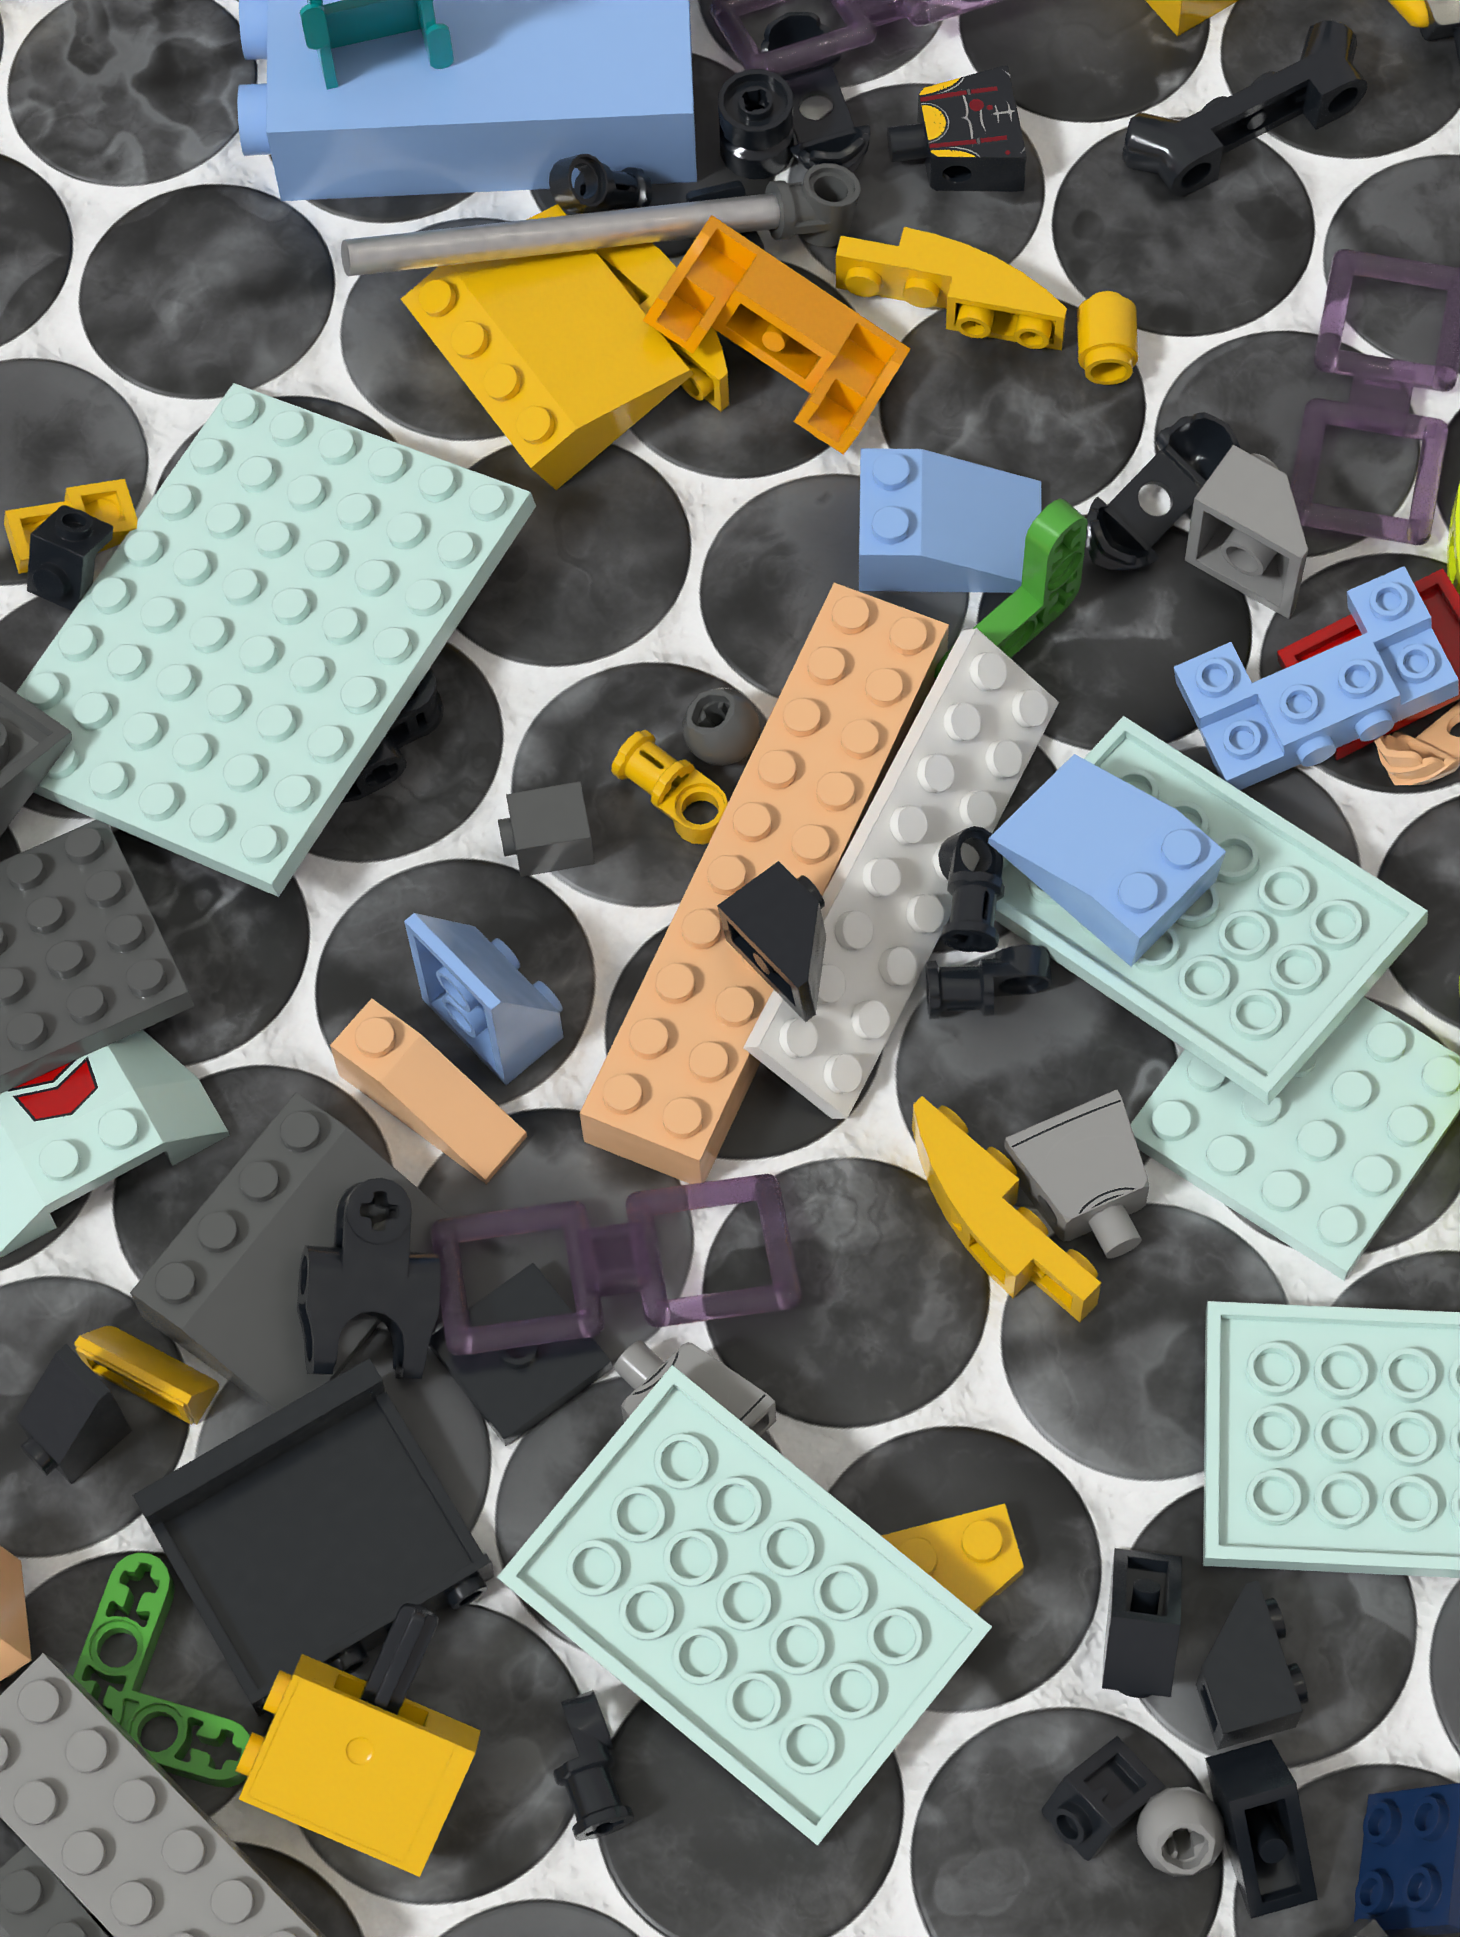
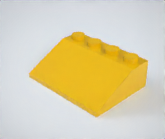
[401,204,694,490]

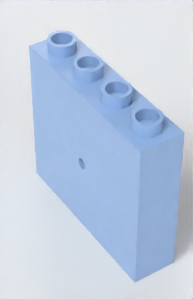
[237,0,697,201]

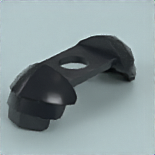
[761,12,871,173]
[1086,412,1240,570]

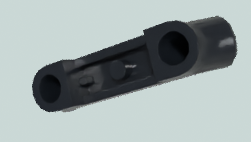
[1122,20,1368,196]

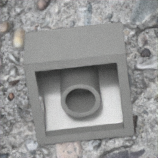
[1185,445,1308,619]

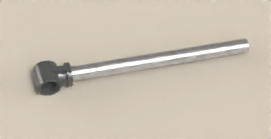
[341,163,861,276]

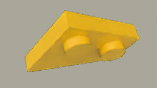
[881,1503,1024,1614]

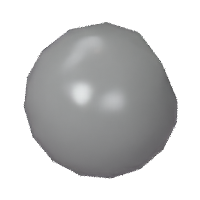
[1137,1787,1225,1877]

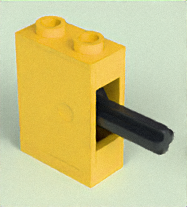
[235,1603,481,1877]

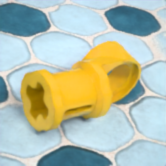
[611,730,728,845]

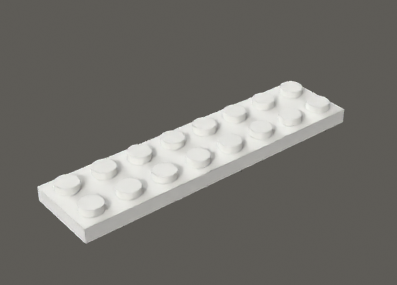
[743,628,1059,1119]

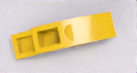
[581,213,729,412]
[836,227,1067,351]
[912,1096,1101,1322]

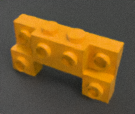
[642,215,910,455]

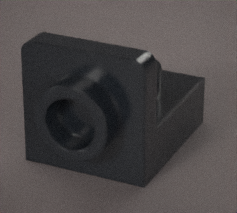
[1042,1736,1166,1861]

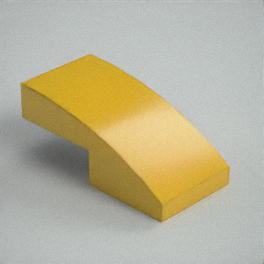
[4,479,138,574]

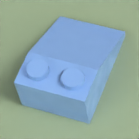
[859,448,1042,593]
[988,754,1226,967]
[404,913,564,1085]

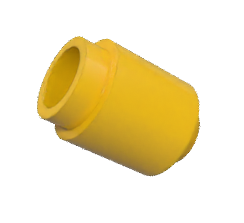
[1077,291,1138,385]

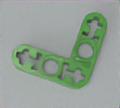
[934,498,1088,680]
[73,1552,250,1788]

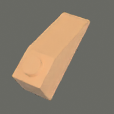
[330,998,527,1184]

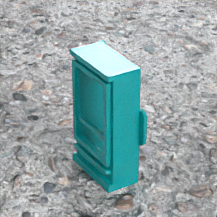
[300,0,454,90]

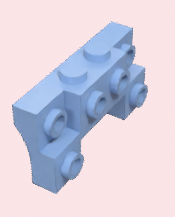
[1174,566,1459,790]

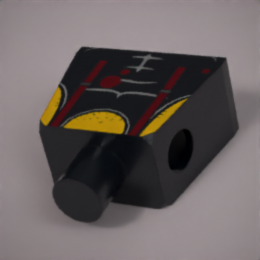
[887,66,1027,192]

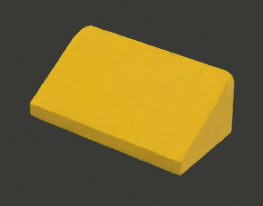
[74,1326,219,1425]

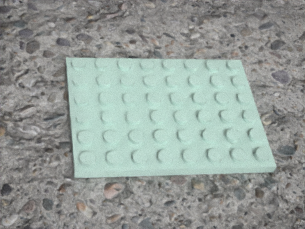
[16,383,536,897]

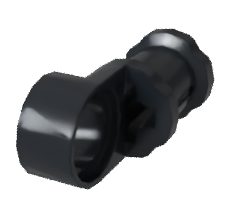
[549,154,652,214]
[938,826,1005,953]
[925,945,1052,1019]
[553,1690,634,1841]

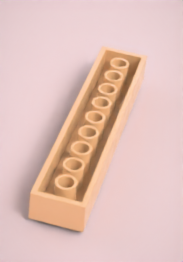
[579,583,949,1189]

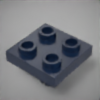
[1354,1783,1460,1937]

